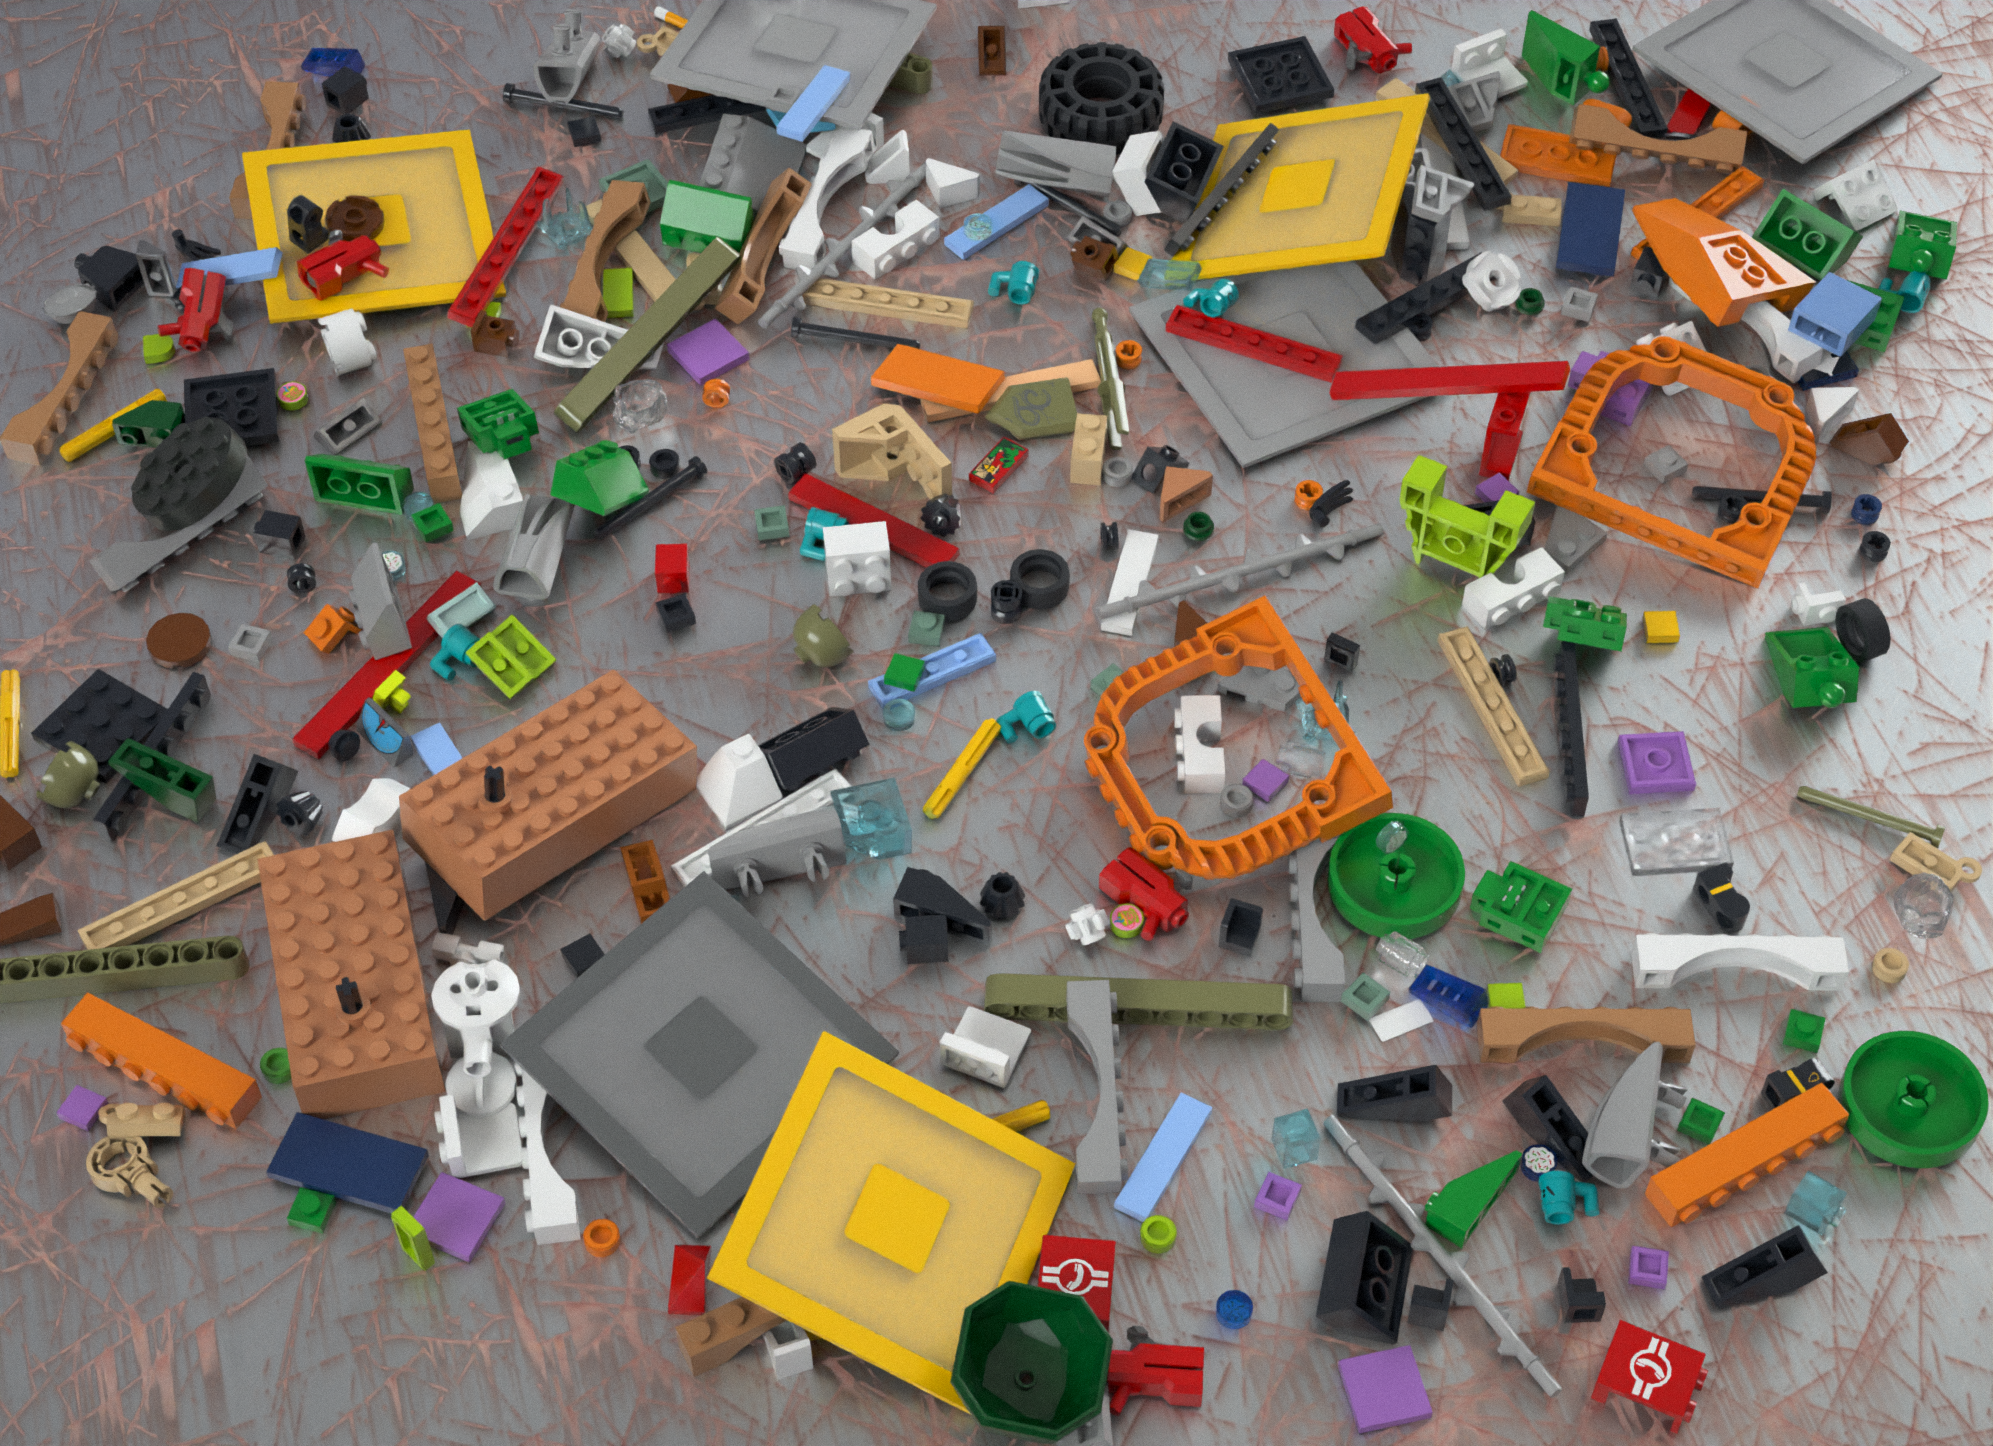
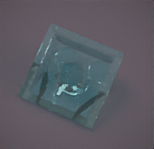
[830,778,912,860]

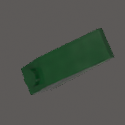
[108,738,216,823]

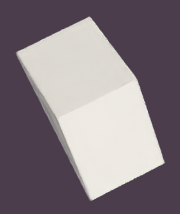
[865,130,910,184]
[926,158,980,209]
[1805,387,1859,443]
[763,1320,813,1380]

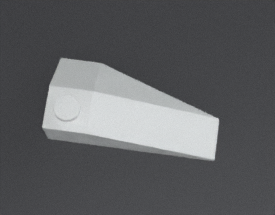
[533,304,664,370]
[460,441,523,540]

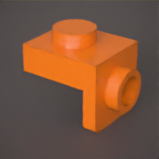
[303,604,362,654]

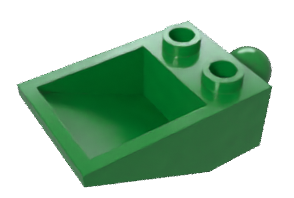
[1522,10,1610,106]
[1888,210,1957,280]
[1765,627,1859,708]

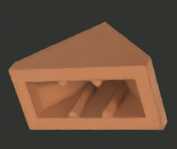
[1159,466,1213,523]

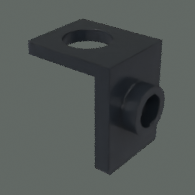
[1132,445,1190,493]

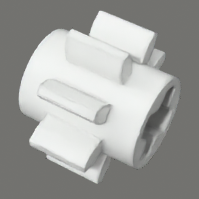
[602,24,636,58]
[1065,903,1110,945]

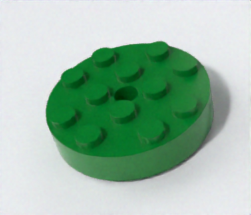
[1327,813,1465,940]
[1838,1031,1989,1168]

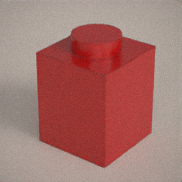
[655,543,690,594]

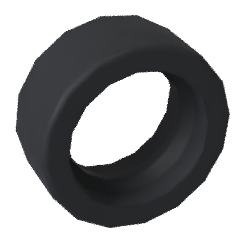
[1010,549,1070,610]
[918,561,977,622]
[1835,598,1891,663]

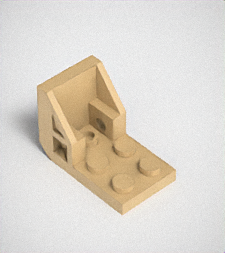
[832,403,952,499]

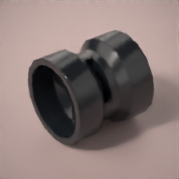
[774,442,817,484]
[991,580,1022,624]

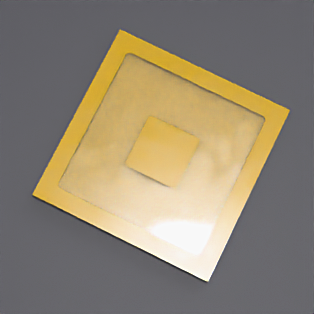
[1165,93,1430,283]
[242,129,506,324]
[707,1031,1076,1415]

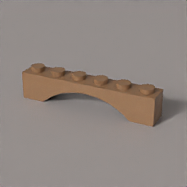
[229,81,306,219]
[1569,104,1747,173]
[715,167,812,324]
[560,180,651,322]
[0,311,118,466]
[403,343,462,504]
[1476,1006,1696,1063]
[675,1297,787,1377]

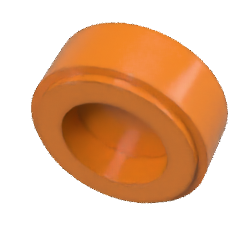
[583,1219,621,1257]

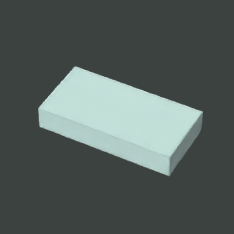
[426,582,497,639]

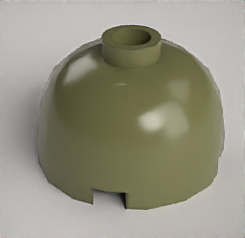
[793,604,854,668]
[36,741,101,808]

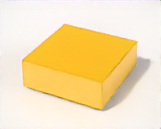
[1114,247,1153,282]
[1642,611,1680,643]

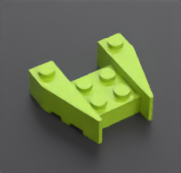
[1399,455,1535,579]

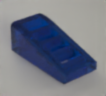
[301,48,365,77]
[1409,964,1488,1028]

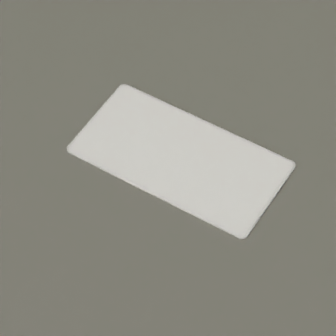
[1369,999,1434,1042]

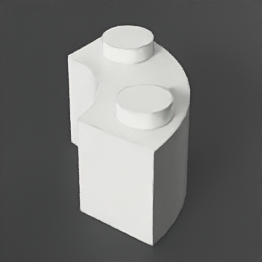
[331,778,410,842]

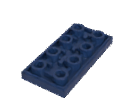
[1556,181,1626,277]
[266,1112,429,1213]

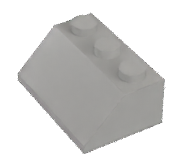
[349,542,412,660]

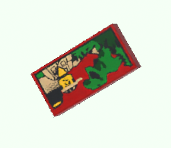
[969,437,1029,494]

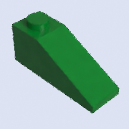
[1424,1150,1523,1249]

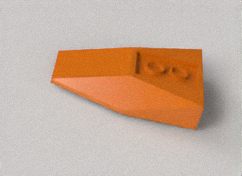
[1632,198,1816,327]

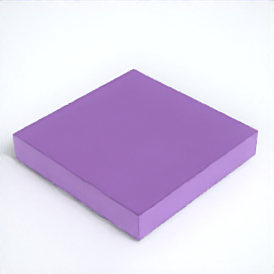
[667,318,750,386]
[1617,731,1696,794]
[414,1172,506,1263]
[1338,1345,1433,1434]

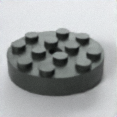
[131,417,247,531]

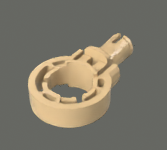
[86,1136,173,1208]

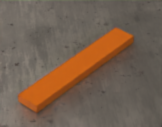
[1631,166,1764,260]

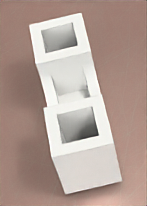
[851,200,940,280]
[1462,547,1565,630]
[1174,695,1225,794]

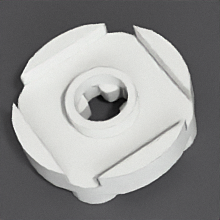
[1462,251,1521,312]

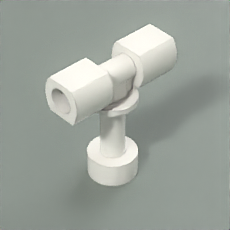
[432,932,505,966]

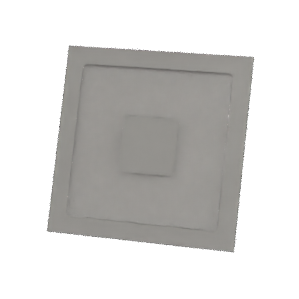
[649,0,937,130]
[1632,0,1943,164]
[1129,260,1439,468]

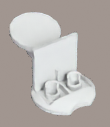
[431,959,520,1118]

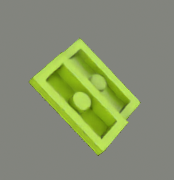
[465,615,556,699]

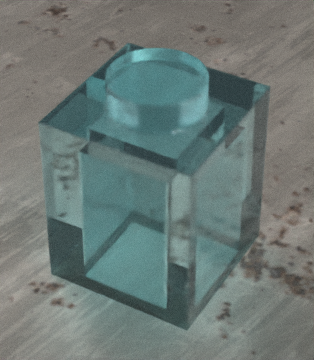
[1271,1108,1321,1169]
[1784,1170,1847,1236]

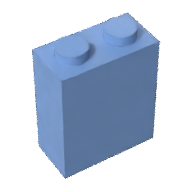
[1788,272,1882,357]

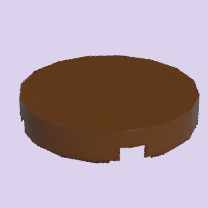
[325,195,385,241]
[146,613,212,669]

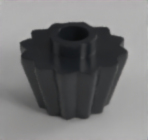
[332,113,371,143]
[920,493,961,537]
[276,791,323,836]
[980,872,1025,919]

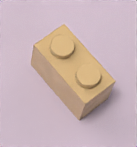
[1070,413,1107,486]

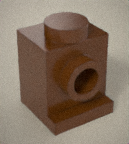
[1070,235,1119,282]
[470,310,520,358]

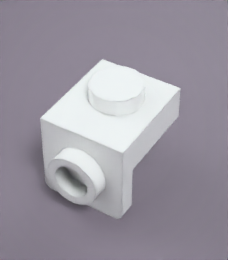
[1791,582,1846,626]

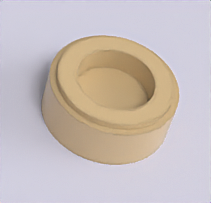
[1872,948,1909,983]

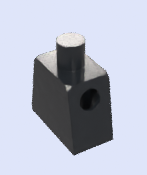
[74,245,145,312]

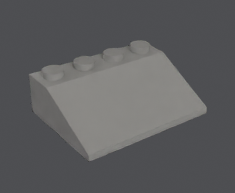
[699,114,807,222]

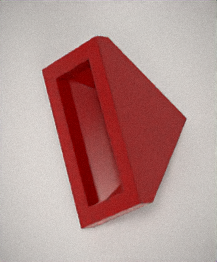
[668,1245,712,1315]

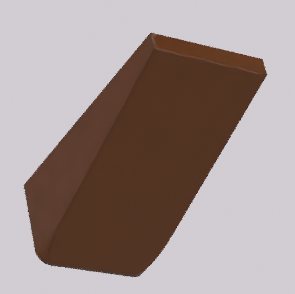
[978,26,1006,76]
[0,893,62,946]

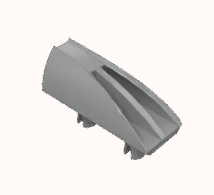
[532,9,600,104]
[995,130,1116,197]
[493,494,575,601]
[708,806,847,898]
[1582,1042,1688,1188]

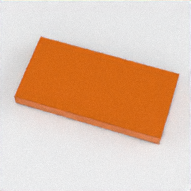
[1500,124,1617,187]
[871,344,1005,414]

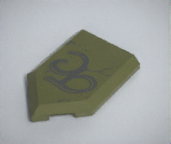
[985,377,1077,440]

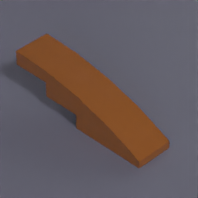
[620,839,670,924]

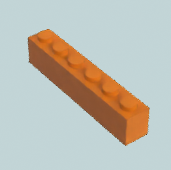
[61,992,262,1129]
[1645,1082,1849,1227]

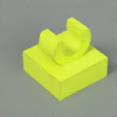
[373,670,411,714]

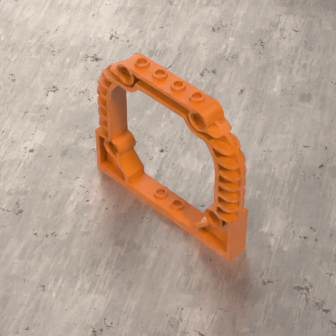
[1526,336,1816,589]
[1084,595,1393,880]

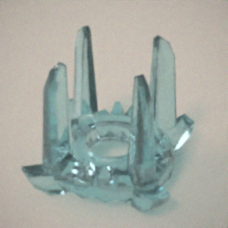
[537,188,594,250]
[1295,680,1356,743]

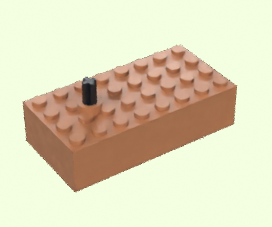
[399,669,697,921]
[257,829,446,1120]

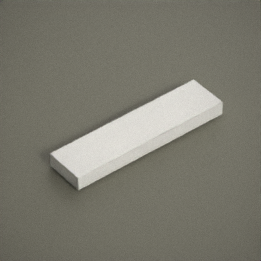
[1101,529,1159,636]

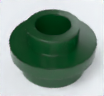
[1515,288,1545,315]
[1183,512,1214,541]

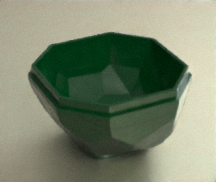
[950,1281,1113,1444]

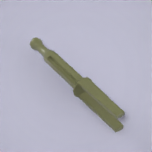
[1091,308,1129,450]

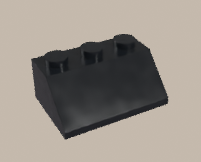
[1144,121,1224,223]
[1390,185,1452,287]
[758,707,870,791]
[1316,1211,1413,1344]

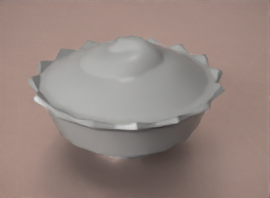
[41,283,98,324]

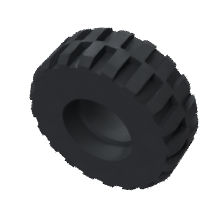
[1039,42,1164,155]

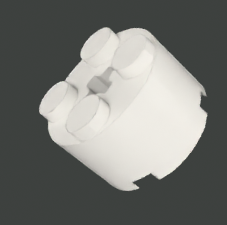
[318,308,377,376]

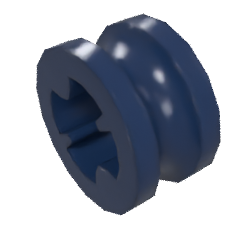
[1851,494,1882,525]

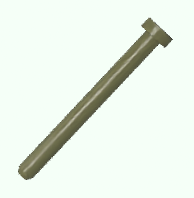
[1797,786,1945,849]

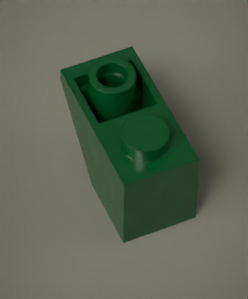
[112,400,185,448]

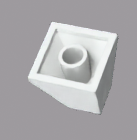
[696,734,783,830]

